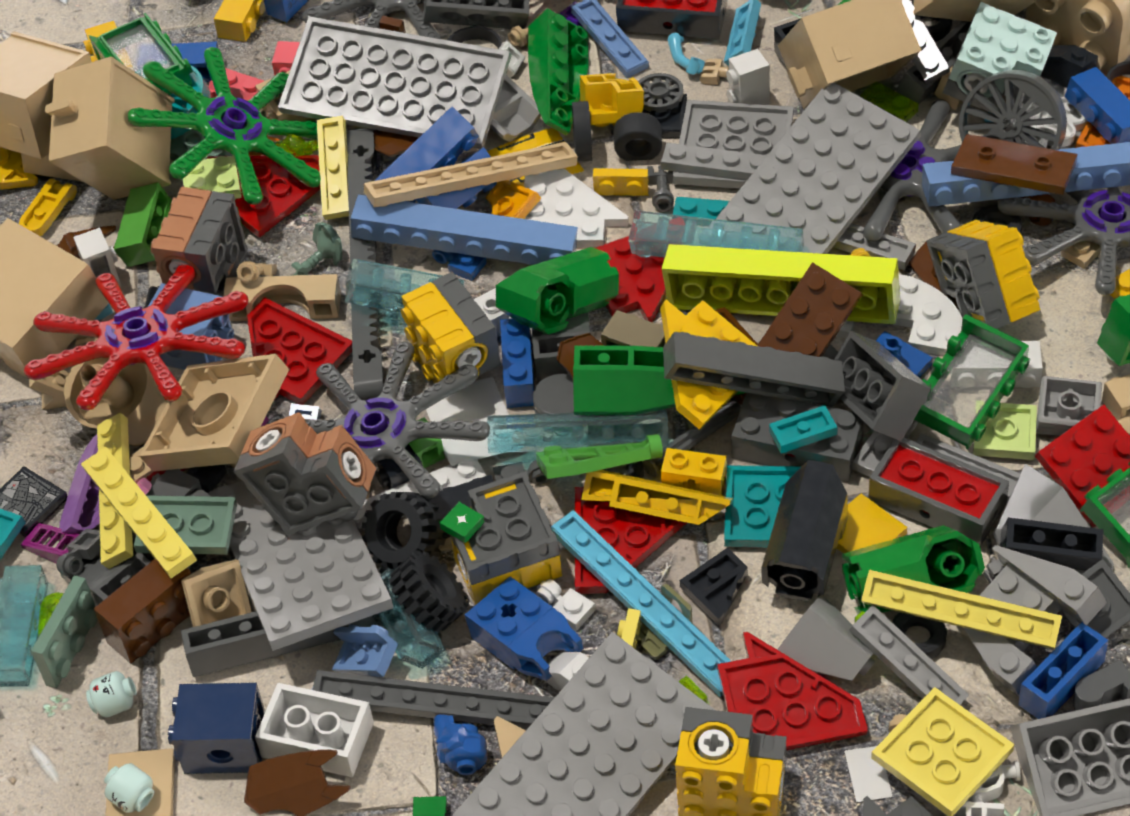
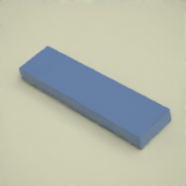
[571,0,649,78]

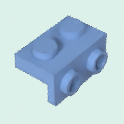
[332,625,398,677]

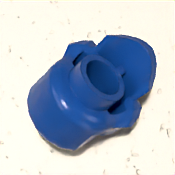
[434,715,487,775]

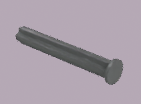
[643,400,741,478]

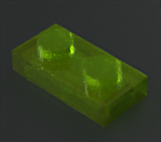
[859,81,919,123]

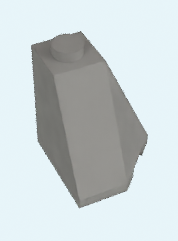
[777,595,875,681]

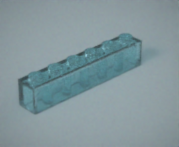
[628,210,804,258]
[487,409,669,453]

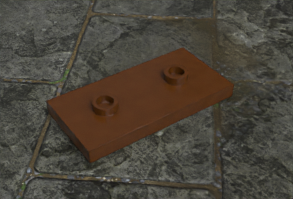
[951,134,1078,195]

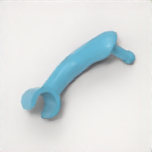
[667,32,705,75]

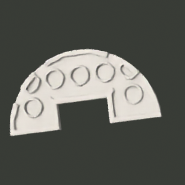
[836,274,962,356]

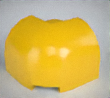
[580,73,644,127]

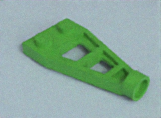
[536,434,663,479]

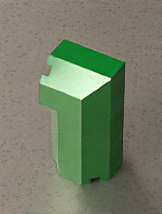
[496,247,619,335]
[842,525,985,616]

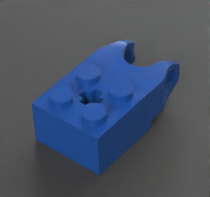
[464,576,584,681]

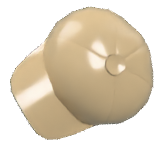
[64,358,168,446]

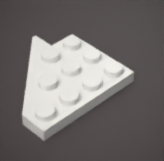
[524,169,628,248]

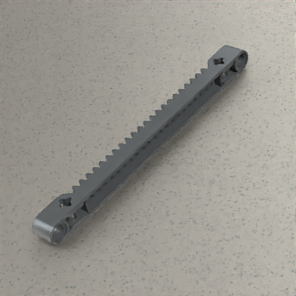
[347,128,385,401]

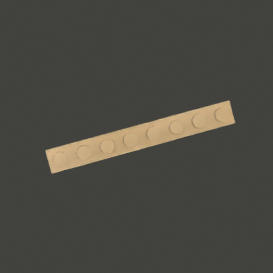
[364,142,578,208]

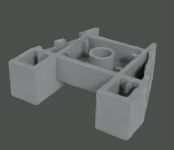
[964,545,1107,697]

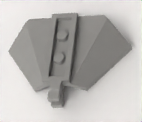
[983,464,1114,583]

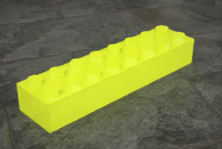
[662,244,901,324]

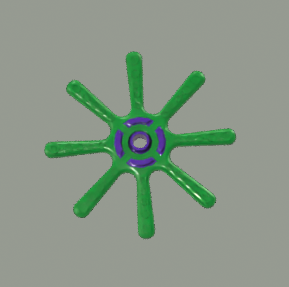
[128,47,321,205]

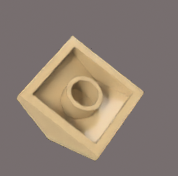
[181,559,252,627]

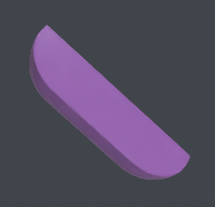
[59,434,100,534]

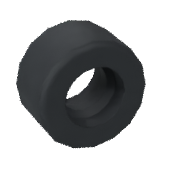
[614,112,662,161]

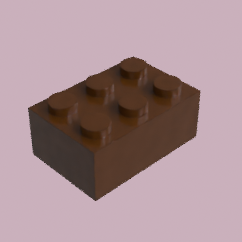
[94,559,191,664]

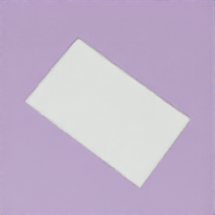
[844,746,893,802]

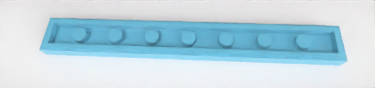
[551,510,731,697]

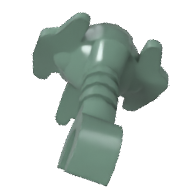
[288,222,342,276]

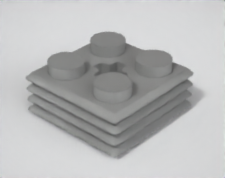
[1036,376,1102,436]

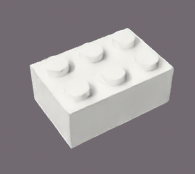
[255,683,374,777]

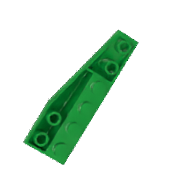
[528,8,589,135]
[573,346,747,415]

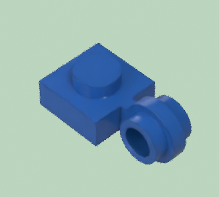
[432,250,487,281]

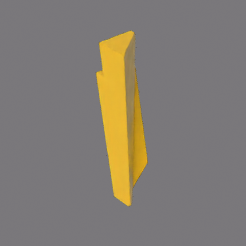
[582,470,733,525]

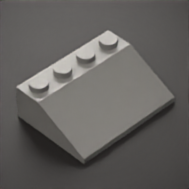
[1010,698,1130,816]

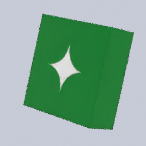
[440,502,485,543]

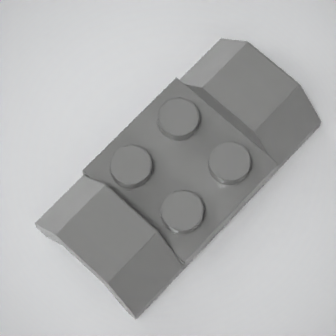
[490,75,541,142]

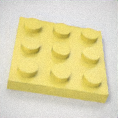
[871,687,1015,816]

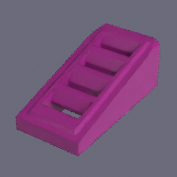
[21,523,79,564]

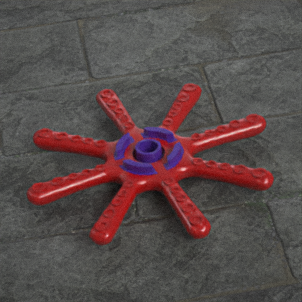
[24,265,249,411]

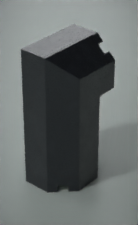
[761,460,848,601]

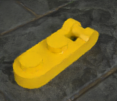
[19,179,77,236]

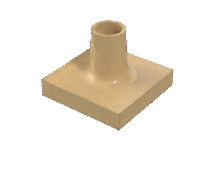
[139,354,289,471]

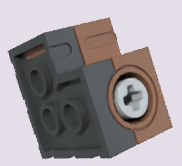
[151,187,248,294]
[234,412,376,536]

